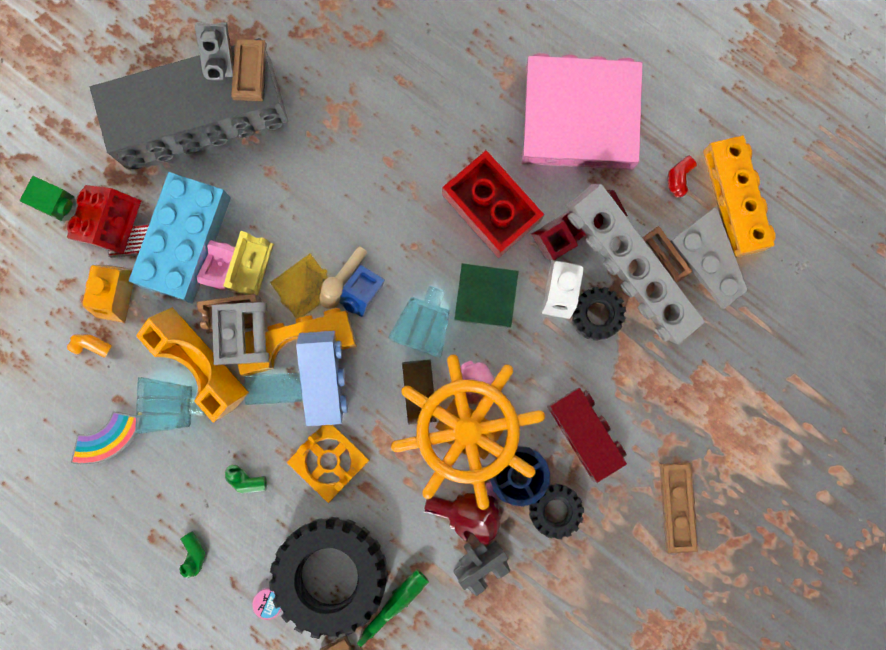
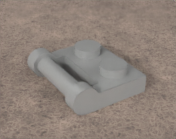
[212,302,269,365]

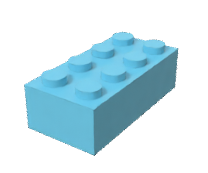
[129,172,231,304]

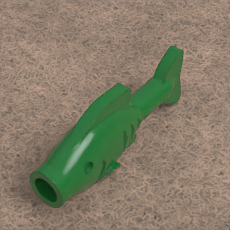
[356,569,429,648]

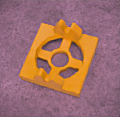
[286,425,370,503]

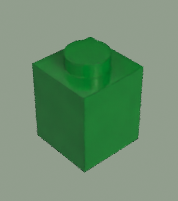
[19,175,74,221]

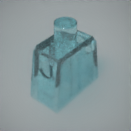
[388,286,450,359]
[135,377,206,434]

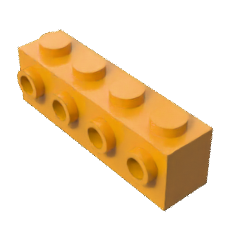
[703,135,775,258]

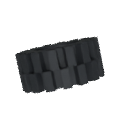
[572,287,626,341]
[529,484,584,539]

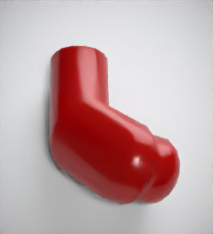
[668,155,697,197]

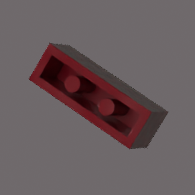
[547,388,627,483]

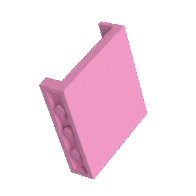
[521,53,643,170]

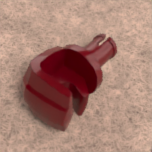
[424,493,500,544]

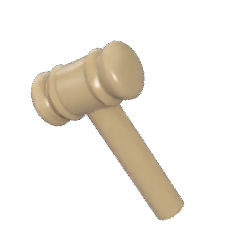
[319,247,367,309]

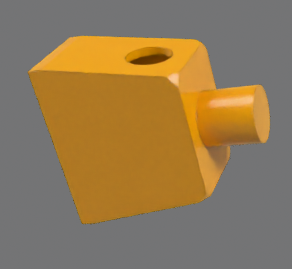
[83,265,134,323]

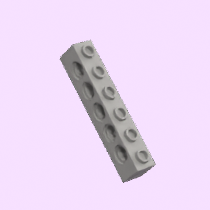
[565,184,705,345]

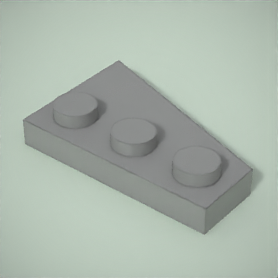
[670,207,748,309]

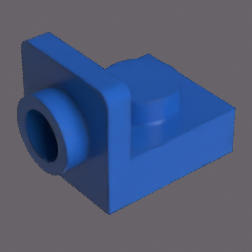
[339,265,385,317]

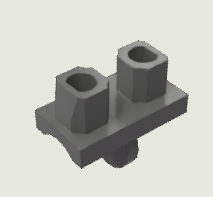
[195,22,233,80]
[453,540,510,596]

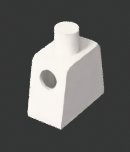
[542,261,584,319]

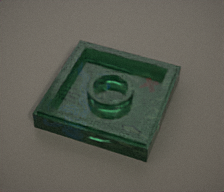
[454,263,519,328]

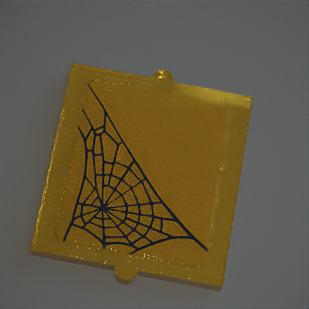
[270,253,328,319]

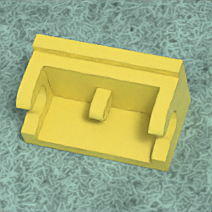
[223,231,274,295]

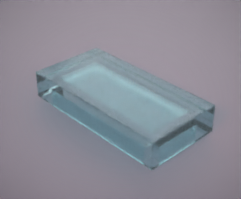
[244,373,303,405]

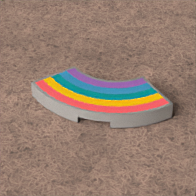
[71,412,144,464]

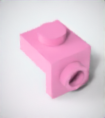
[197,240,235,291]

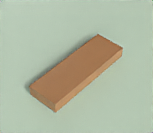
[659,462,698,554]

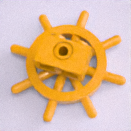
[391,354,545,510]

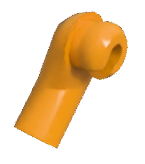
[67,334,112,358]

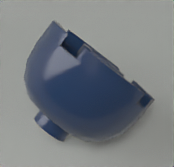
[490,446,550,507]

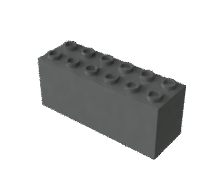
[89,38,289,169]

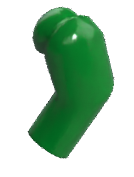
[225,464,267,493]
[179,531,206,578]

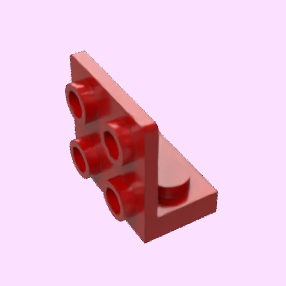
[67,185,142,255]

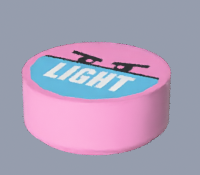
[252,588,282,620]

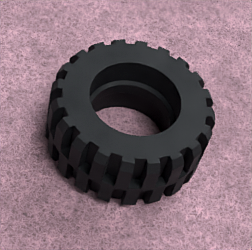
[269,517,388,640]

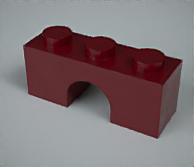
[531,190,628,261]

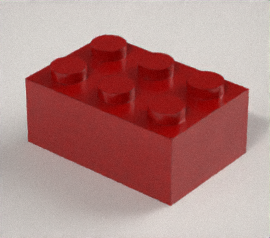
[442,150,545,259]

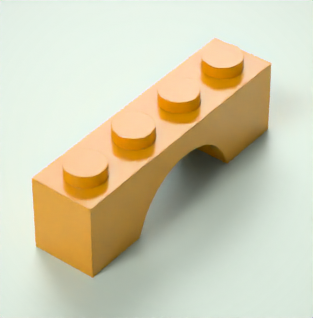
[136,307,249,423]
[237,308,357,376]

